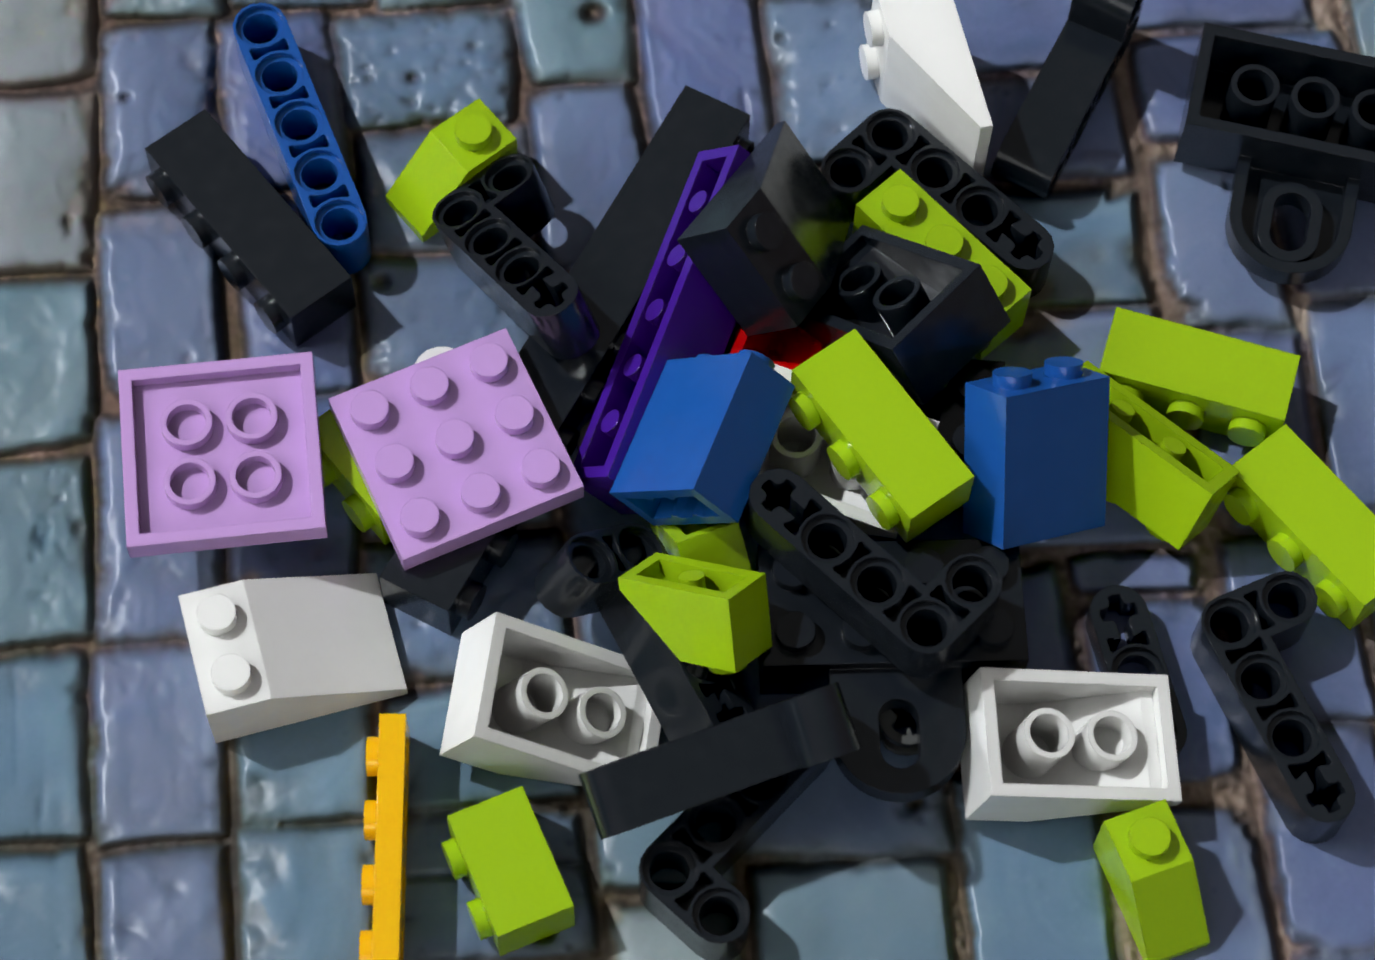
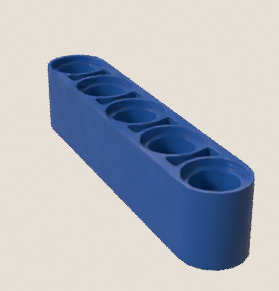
[233,3,372,275]

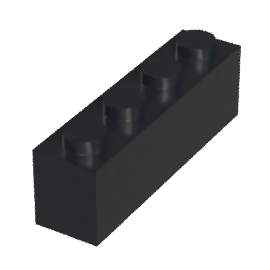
[145,109,356,347]

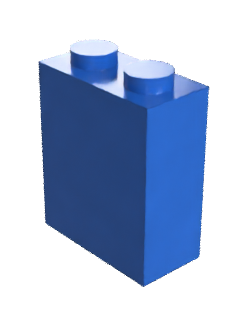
[609,349,795,526]
[963,356,1110,550]

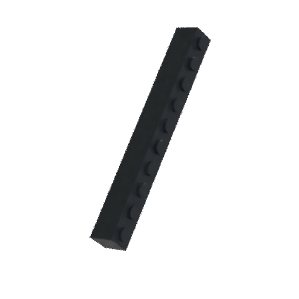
[379,85,754,636]

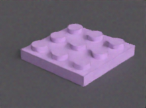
[328,328,584,571]
[118,352,328,558]

